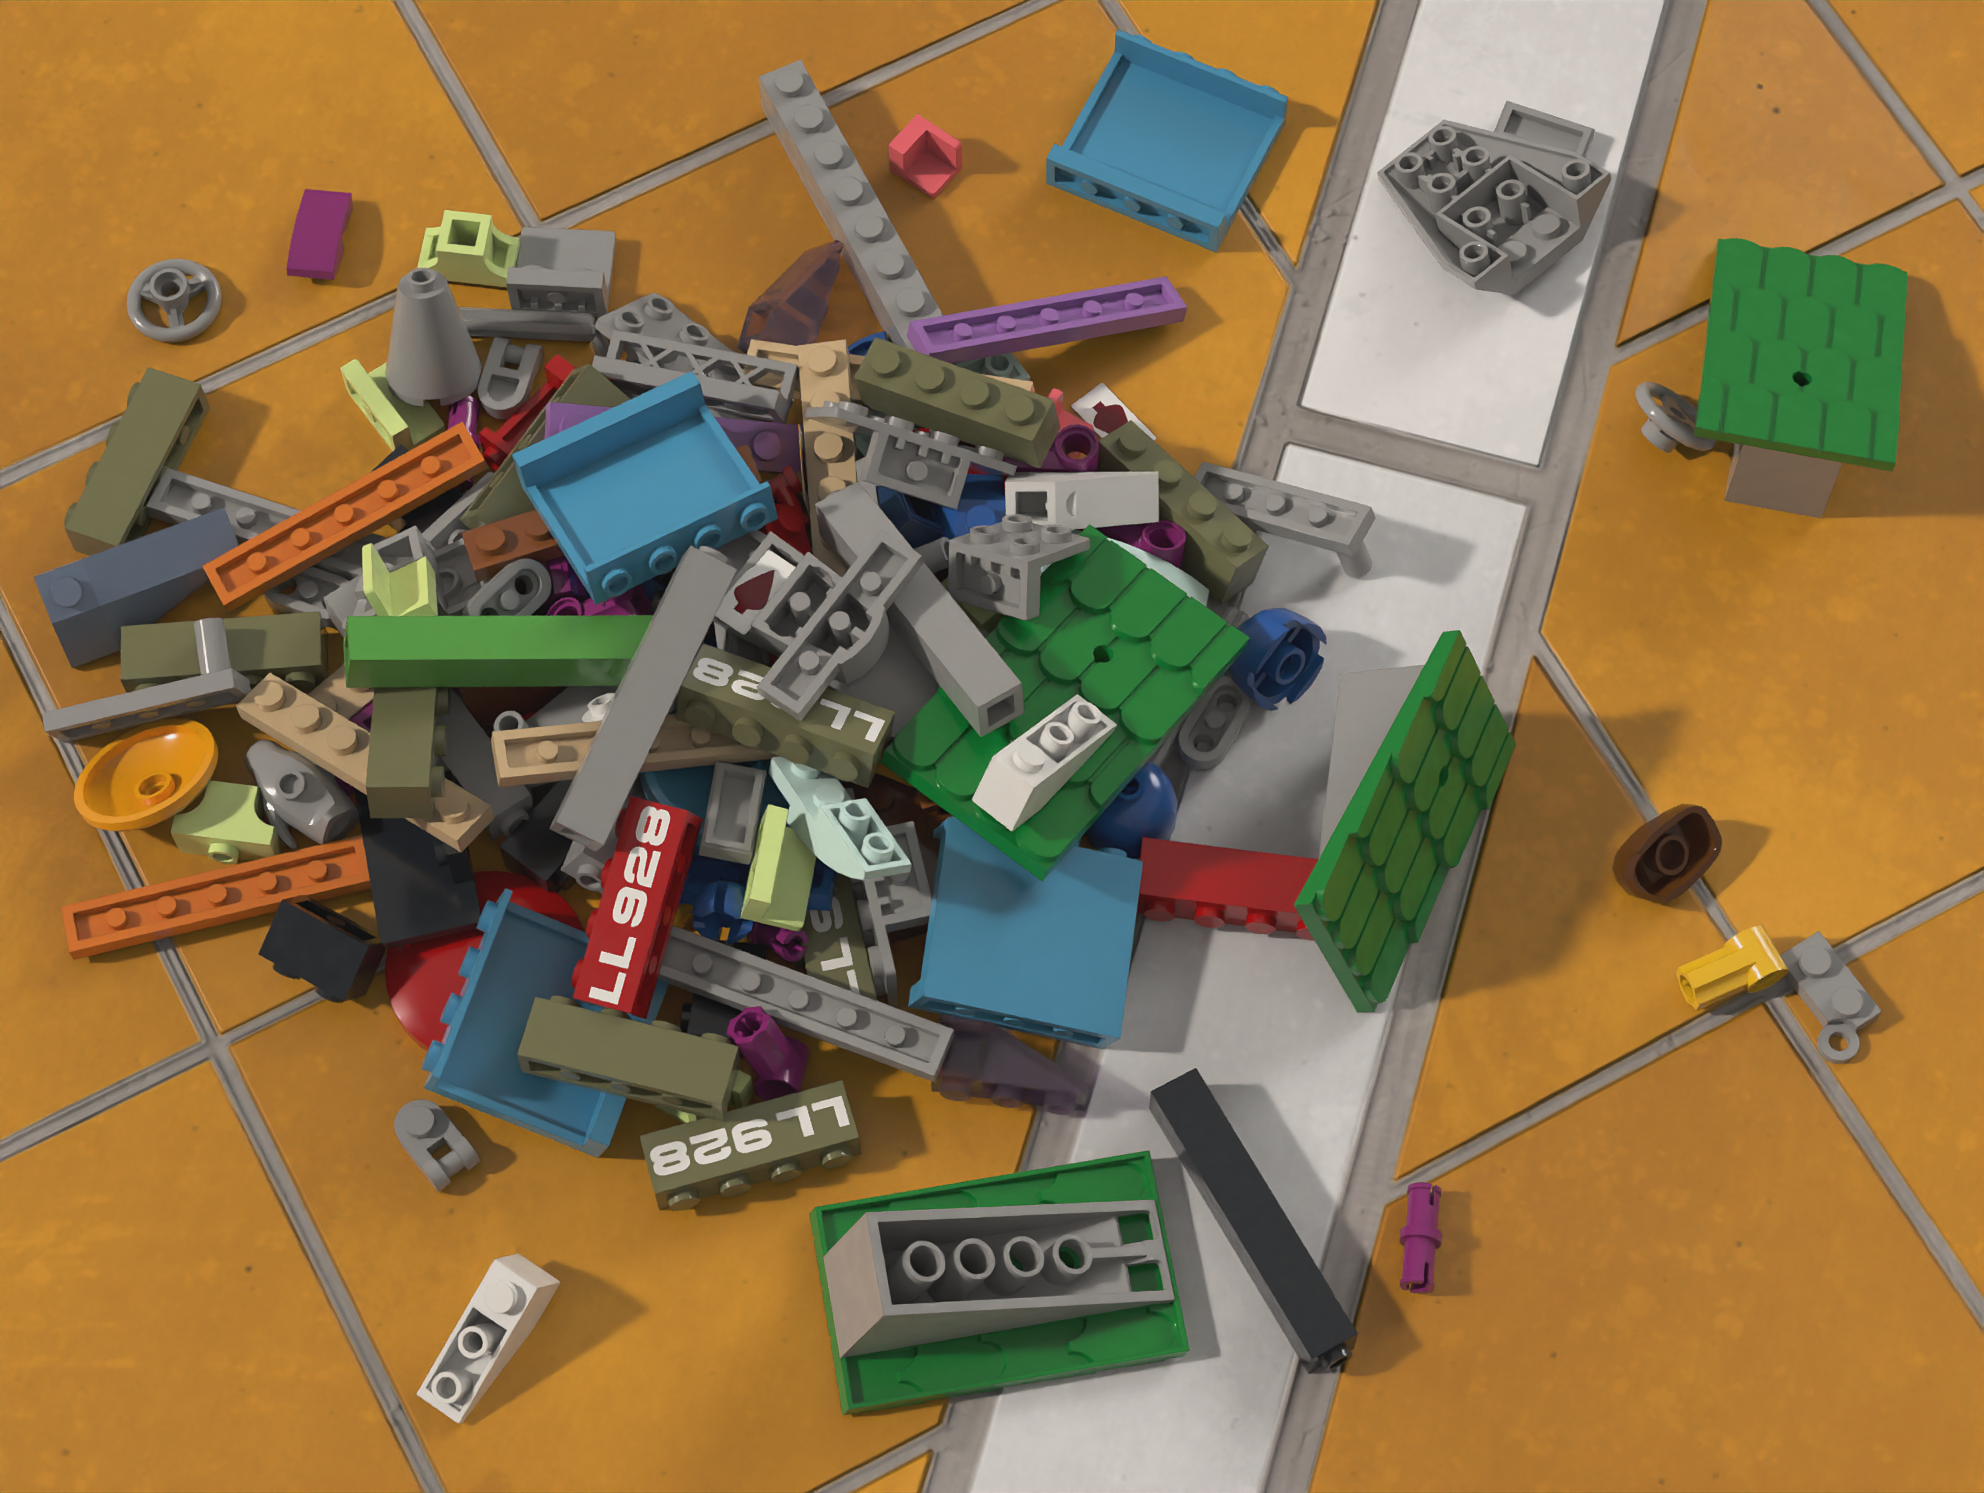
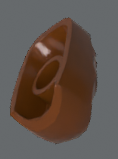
[1612,803,1722,903]

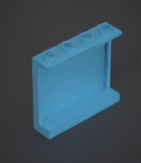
[1046,30,1288,253]
[512,371,778,605]
[908,816,1143,1049]
[421,889,669,1158]

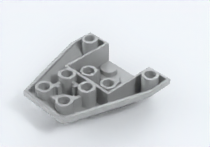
[1377,120,1611,295]

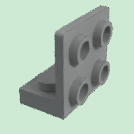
[506,227,616,317]
[948,514,1090,621]

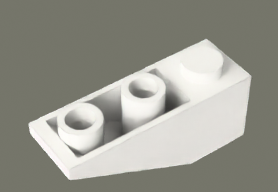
[1005,471,1159,530]
[972,694,1117,832]
[416,1253,561,1424]

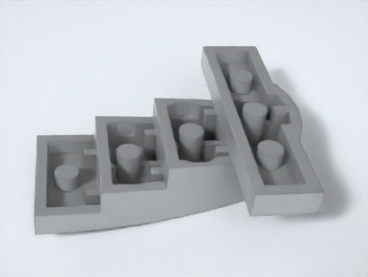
[712,529,923,722]

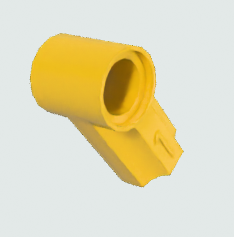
[1676,925,1788,1011]

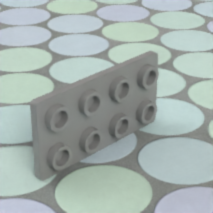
[595,293,794,422]
[805,400,1017,510]
[845,787,932,1008]

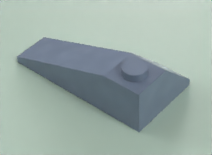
[34,507,239,668]

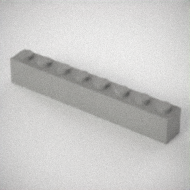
[758,60,959,365]

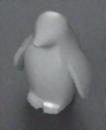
[245,739,360,850]

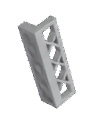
[592,330,799,424]

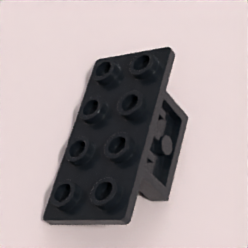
[354,771,481,949]

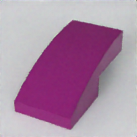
[287,189,353,280]

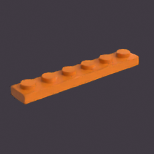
[202,422,489,612]
[61,835,371,960]

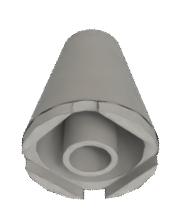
[385,268,482,407]

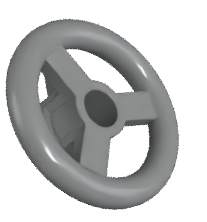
[127,259,222,342]
[1635,382,1716,453]

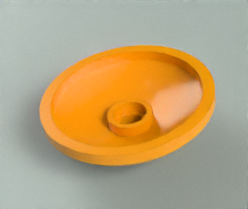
[74,718,218,832]

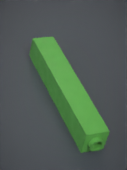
[343,615,653,688]

